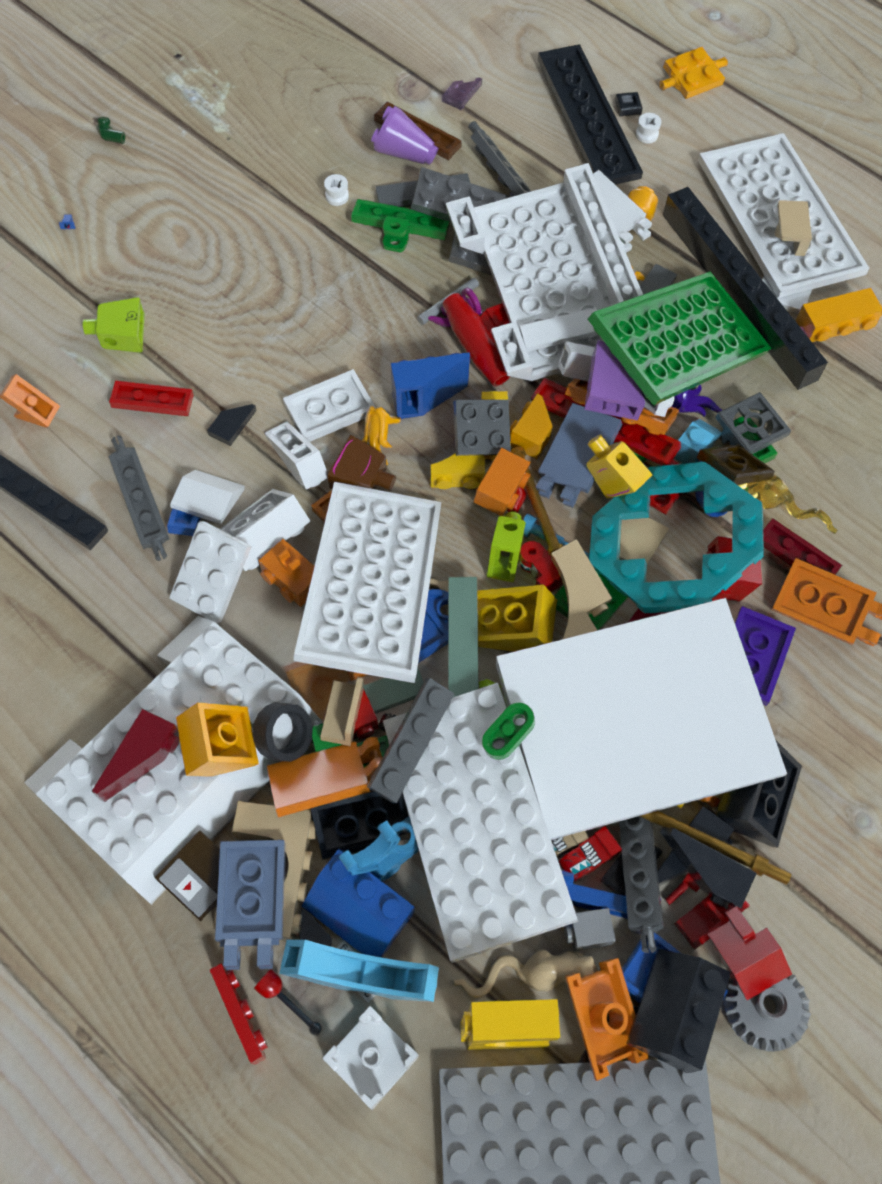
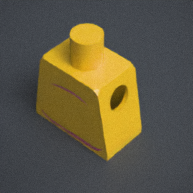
[587,434,652,499]

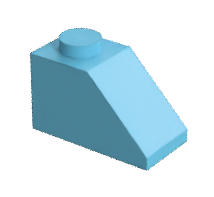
[674,419,722,464]

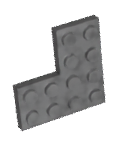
[411,167,511,275]

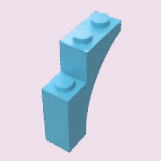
[279,940,439,1002]

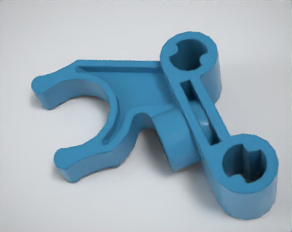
[339,816,419,882]

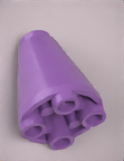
[371,106,438,165]

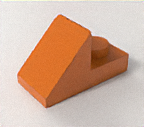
[0,374,60,427]

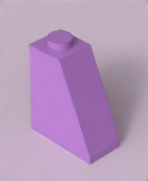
[584,340,645,420]

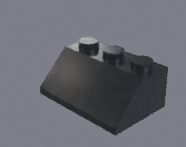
[716,739,802,848]
[311,789,411,860]
[626,949,731,1073]

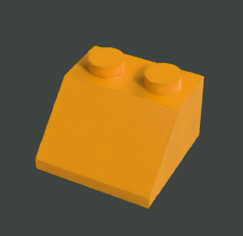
[176,702,259,777]

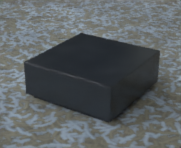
[615,92,643,117]

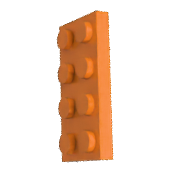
[565,378,679,435]

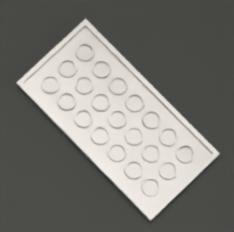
[698,133,869,298]
[293,482,441,683]
[383,683,578,963]

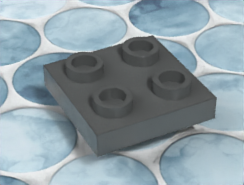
[453,400,511,456]

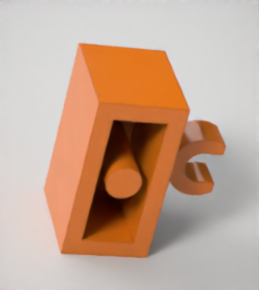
[474,447,531,516]
[258,539,315,607]

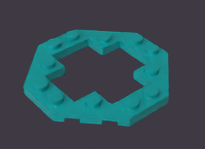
[589,462,764,613]

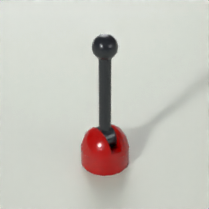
[254,969,322,1035]

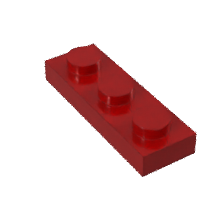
[109,380,194,417]
[209,963,268,1065]

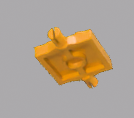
[659,47,728,99]

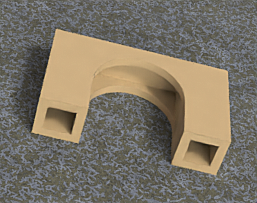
[212,801,317,942]

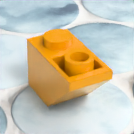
[510,394,553,460]

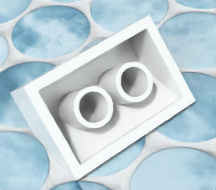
[220,489,310,571]

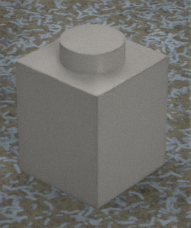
[564,908,616,951]

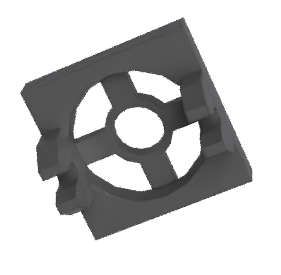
[715,392,791,454]

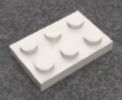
[283,369,376,442]
[169,521,252,624]

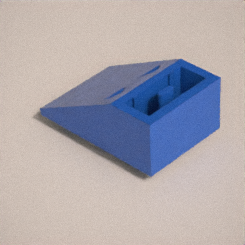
[391,352,470,419]

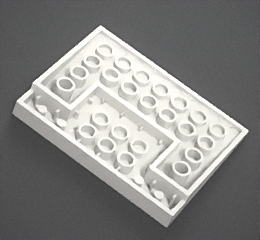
[496,598,787,840]

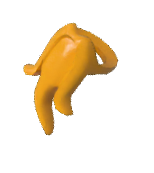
[361,406,401,465]

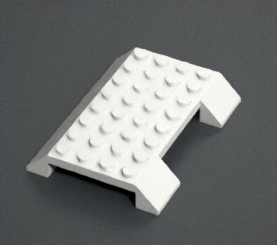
[446,163,643,381]
[24,616,323,905]

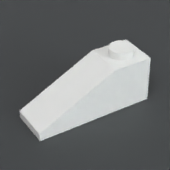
[264,421,328,490]

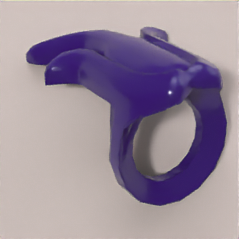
[671,385,722,417]

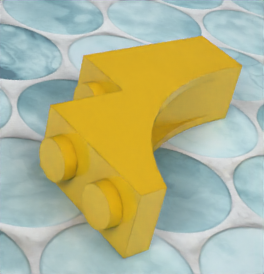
[430,391,511,489]

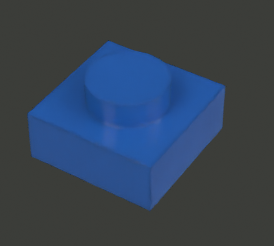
[167,508,201,536]

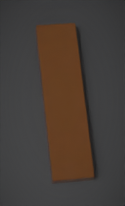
[374,101,462,161]

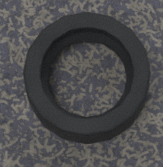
[252,702,313,762]

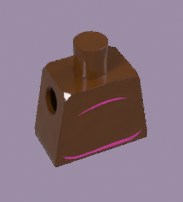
[327,435,396,491]

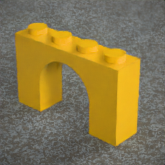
[460,999,560,1050]

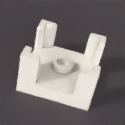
[322,1006,419,1110]

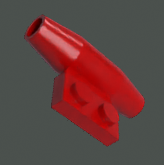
[442,293,510,387]

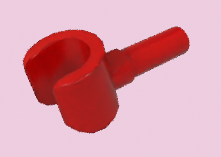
[664,873,700,905]

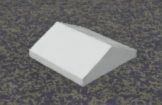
[170,470,244,524]

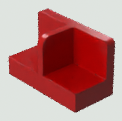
[674,895,750,950]

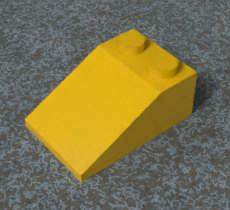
[477,585,557,652]

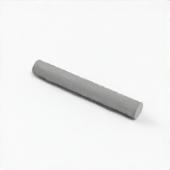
[417,278,479,325]

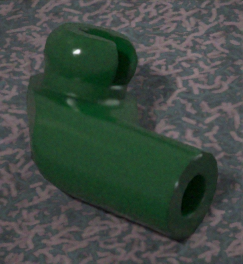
[96,117,126,144]

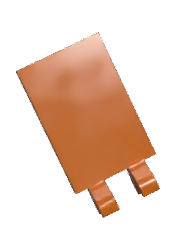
[771,558,882,646]
[267,737,383,817]

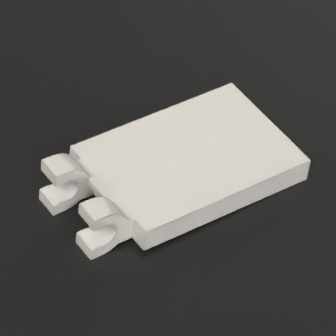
[593,170,652,253]

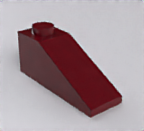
[92,709,180,802]

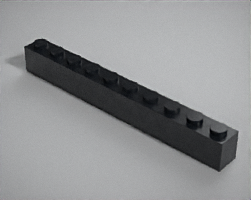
[663,187,828,390]

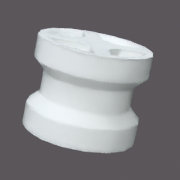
[636,113,661,144]
[324,174,349,206]

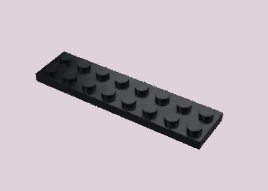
[538,44,643,185]

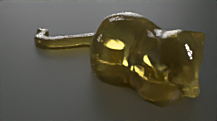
[738,475,838,534]

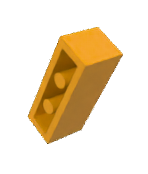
[796,288,882,342]

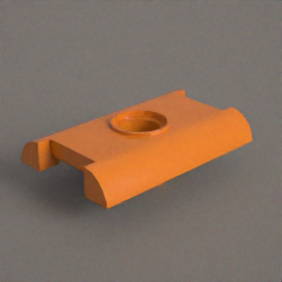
[565,958,648,1081]

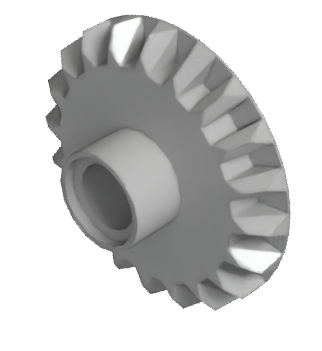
[724,974,811,1052]

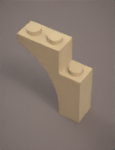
[551,539,612,640]

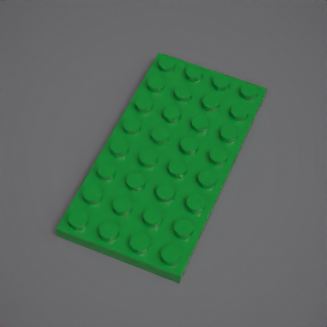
[587,271,772,405]

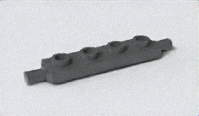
[468,121,532,197]
[108,436,170,561]
[619,816,664,953]

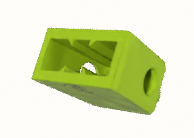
[83,298,145,352]
[487,512,526,583]

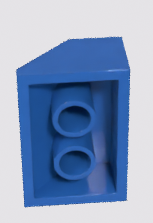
[302,849,415,958]

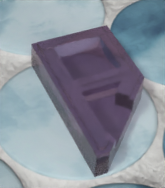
[442,77,482,110]

